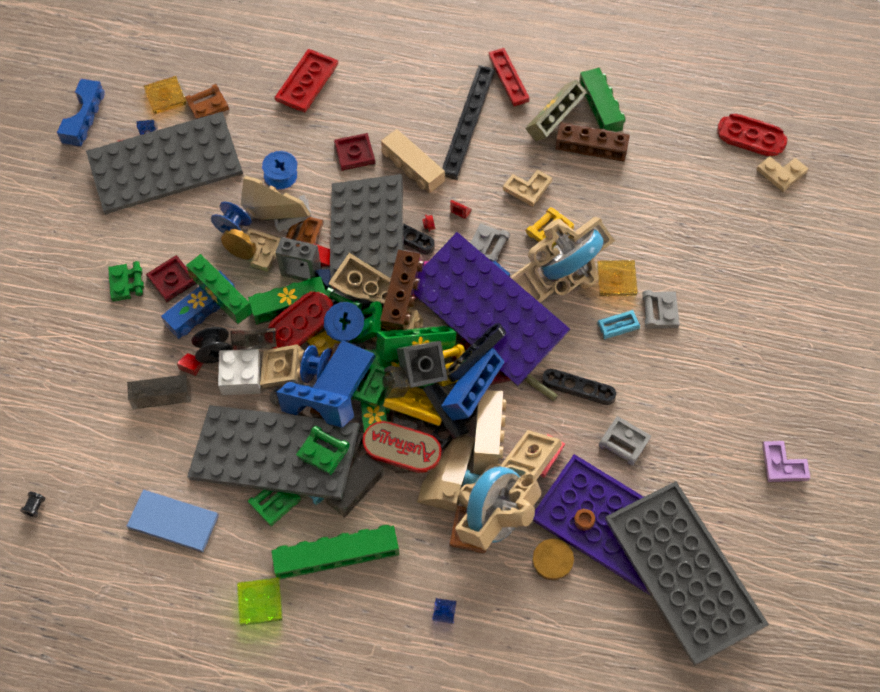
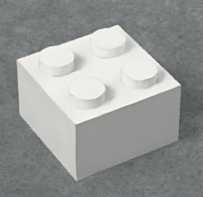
[218,349,261,396]

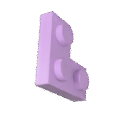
[762,441,810,482]

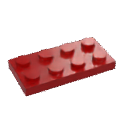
[275,49,338,113]

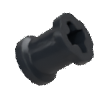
[20,491,46,518]

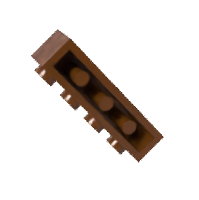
[555,122,630,162]
[380,249,424,330]

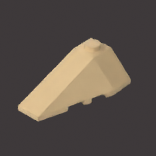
[241,176,311,220]
[328,253,391,304]
[417,436,476,512]

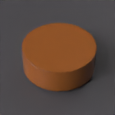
[574,509,595,531]

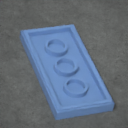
[127,490,219,552]

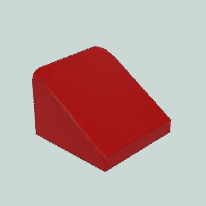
[450,200,472,219]
[314,244,330,267]
[177,353,203,376]

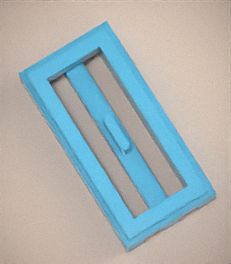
[597,310,640,339]

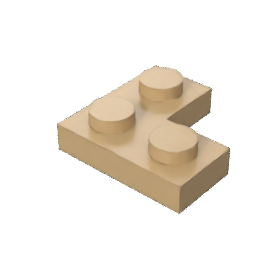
[756,157,809,192]
[503,170,552,207]
[246,228,281,272]

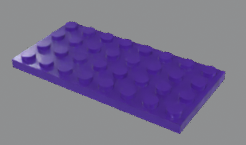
[413,232,570,387]
[533,454,651,596]

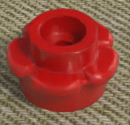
[422,214,436,232]

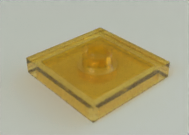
[144,76,187,114]
[597,260,638,296]

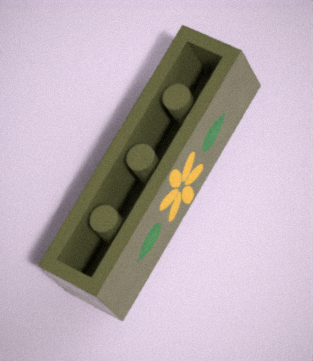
[525,79,587,141]

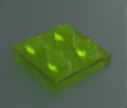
[237,577,283,626]

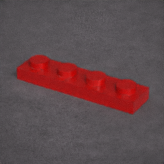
[488,48,530,107]

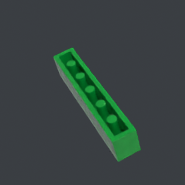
[271,525,400,580]

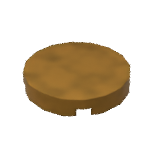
[221,229,257,259]
[532,539,574,581]

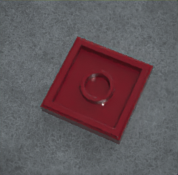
[334,133,376,171]
[145,255,197,303]

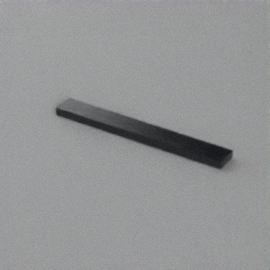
[442,65,495,180]

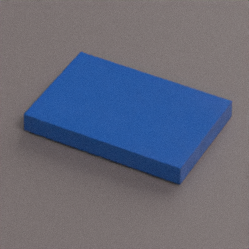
[313,340,376,398]

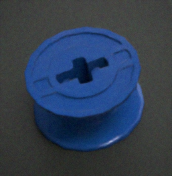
[262,151,297,189]
[211,201,252,234]
[324,302,364,342]
[300,345,332,383]

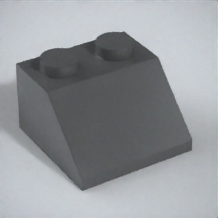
[396,341,448,388]

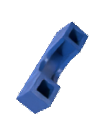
[57,78,105,147]
[277,382,354,427]

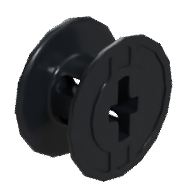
[191,327,233,363]

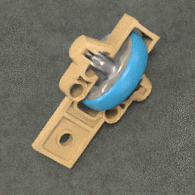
[510,217,615,302]
[455,430,562,550]

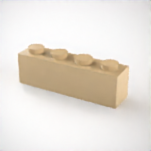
[381,129,445,193]

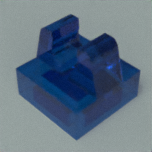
[136,119,157,135]
[432,598,456,624]

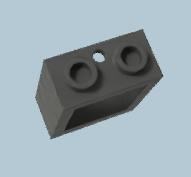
[275,237,322,281]

